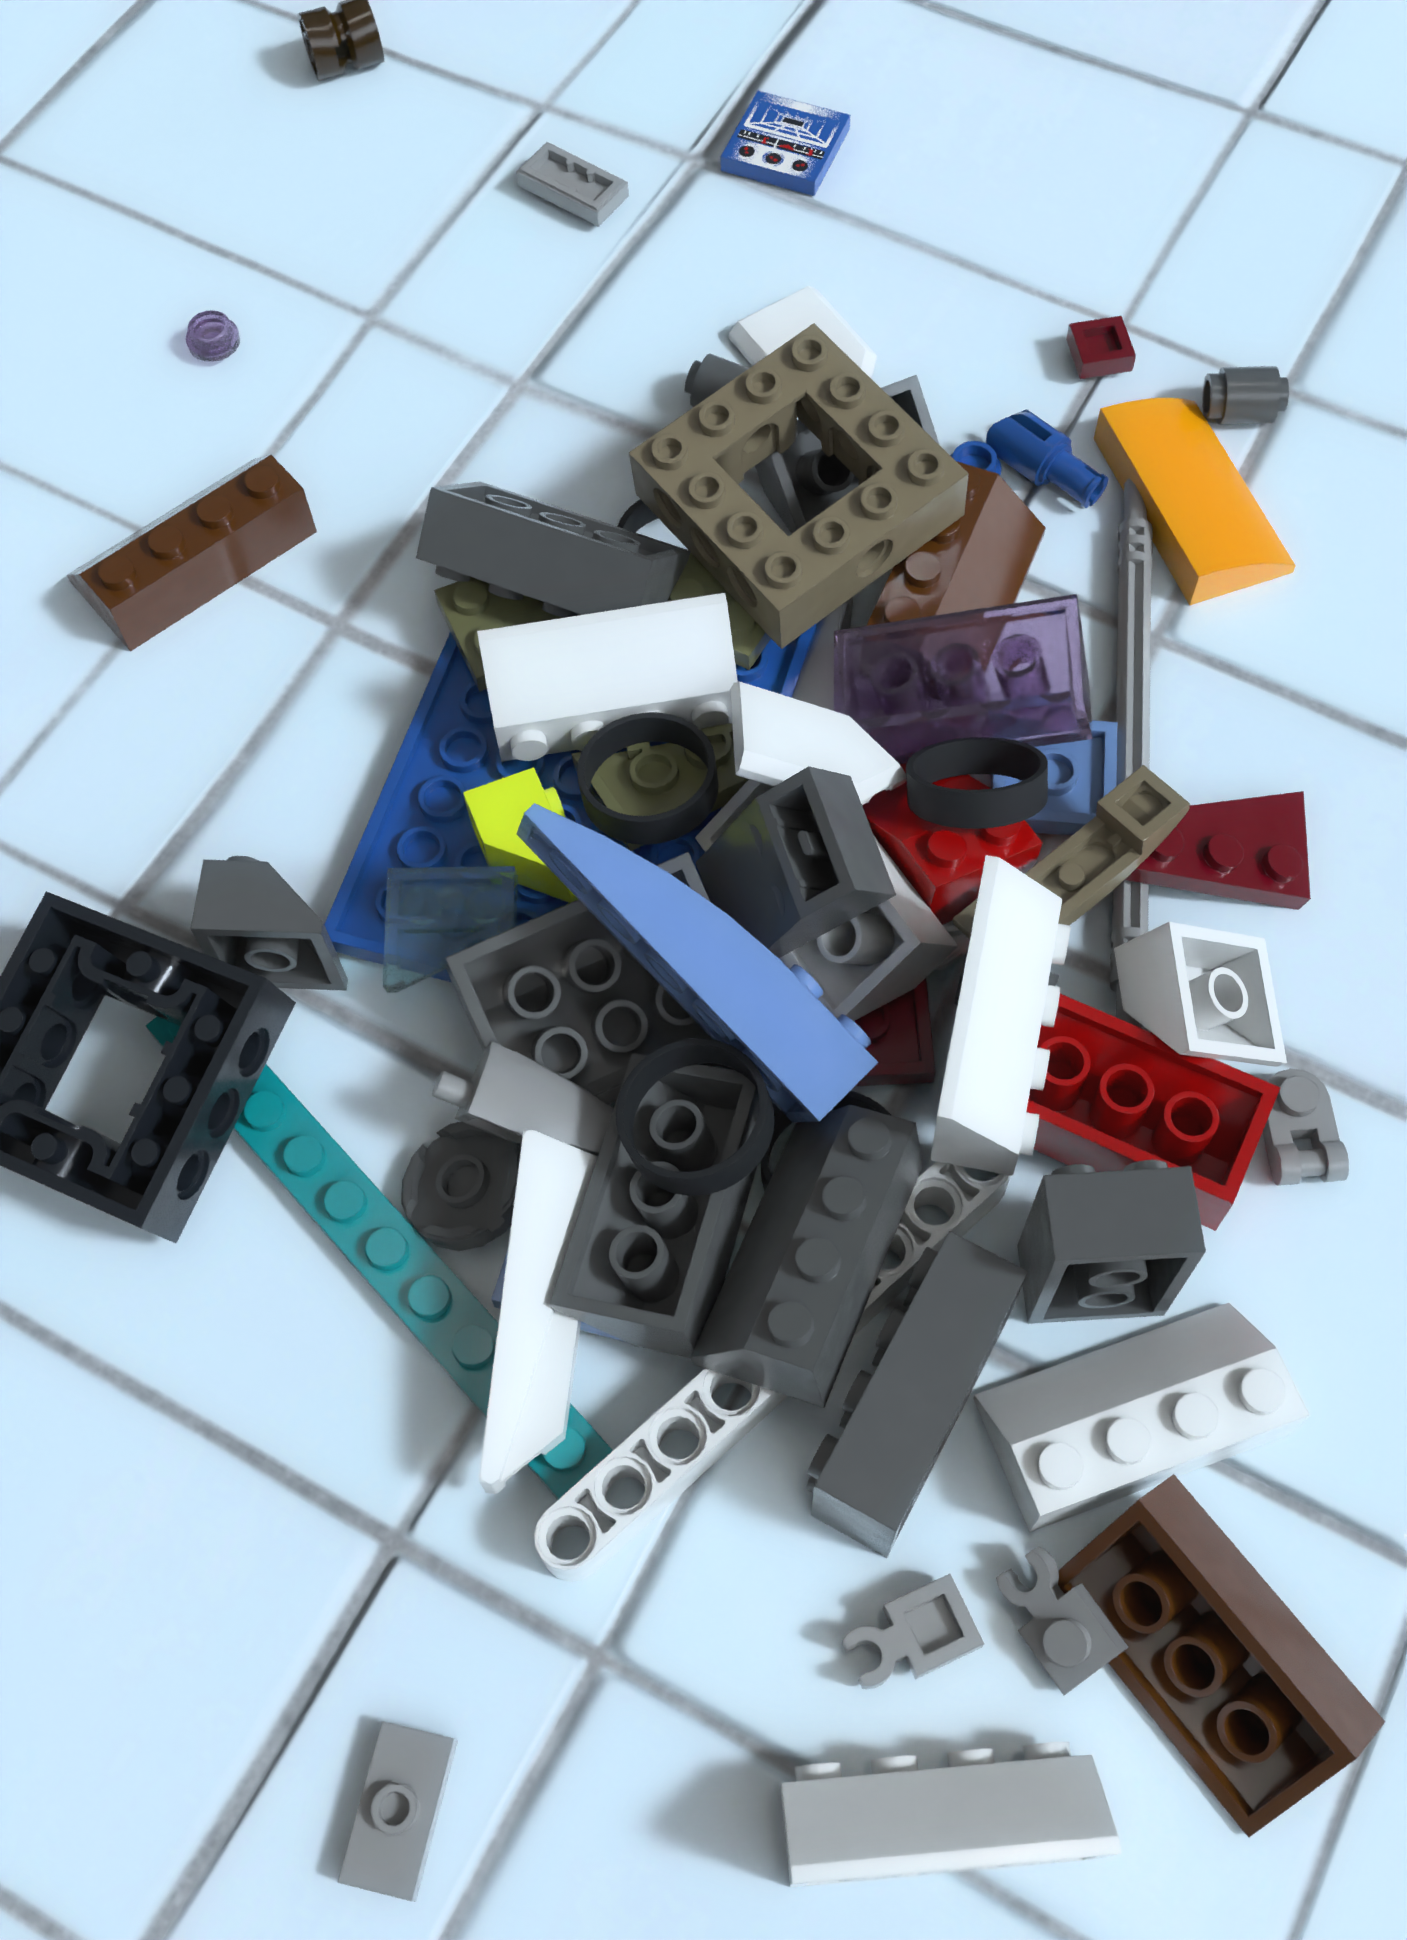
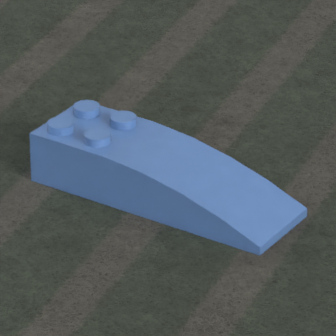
[516,803,878,1122]

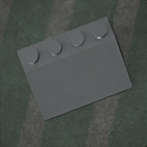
[442,852,712,1104]

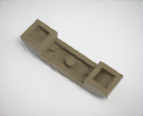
[953,765,1190,940]

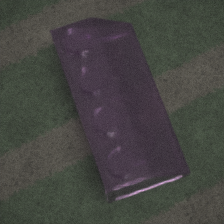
[834,594,1093,764]

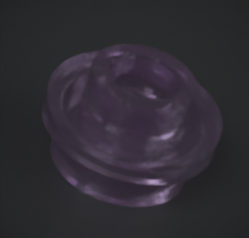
[186,310,240,362]

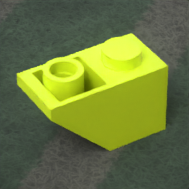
[463,767,578,903]

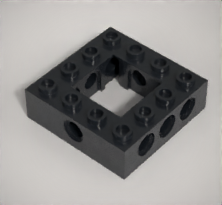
[0,891,296,1244]

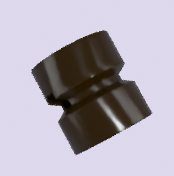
[298,0,384,81]

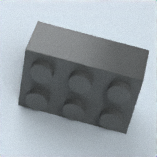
[1017,1160,1206,1324]

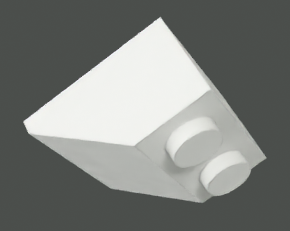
[1114,922,1287,1067]

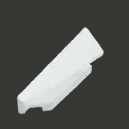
[479,1129,598,1494]

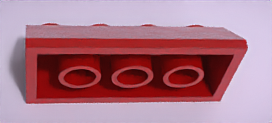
[1026,994,1281,1231]

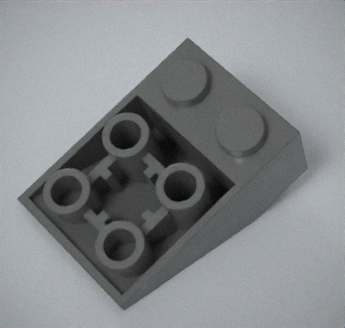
[696,766,896,958]

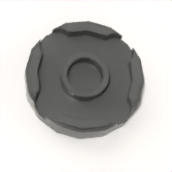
[401,1121,521,1251]

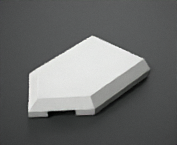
[729,286,877,378]
[730,681,906,805]

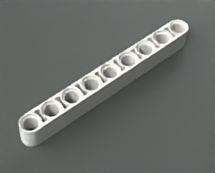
[534,1161,1011,1582]

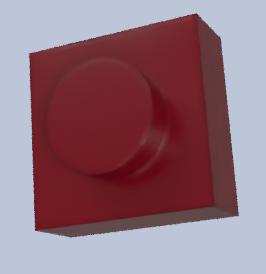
[1066,315,1136,379]

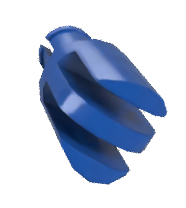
[986,409,1108,508]

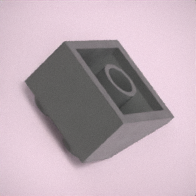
[190,856,348,991]

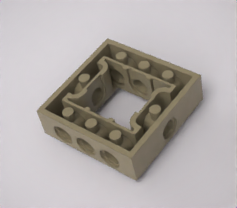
[629,323,969,649]

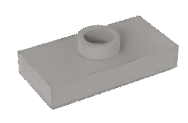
[516,142,629,227]
[337,1721,458,1902]

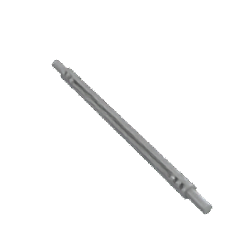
[1110,479,1153,1028]

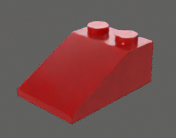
[862,760,1043,925]

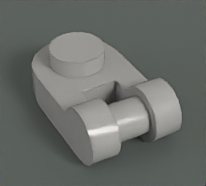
[1263,1068,1349,1186]

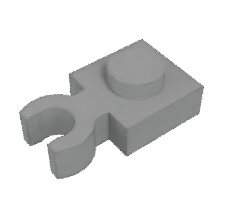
[996,1547,1129,1695]
[842,1573,984,1689]

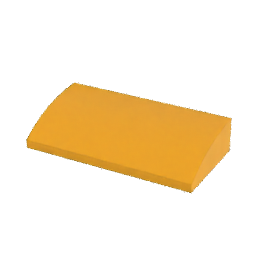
[1094,398,1296,606]

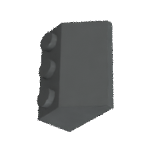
[755,374,940,534]

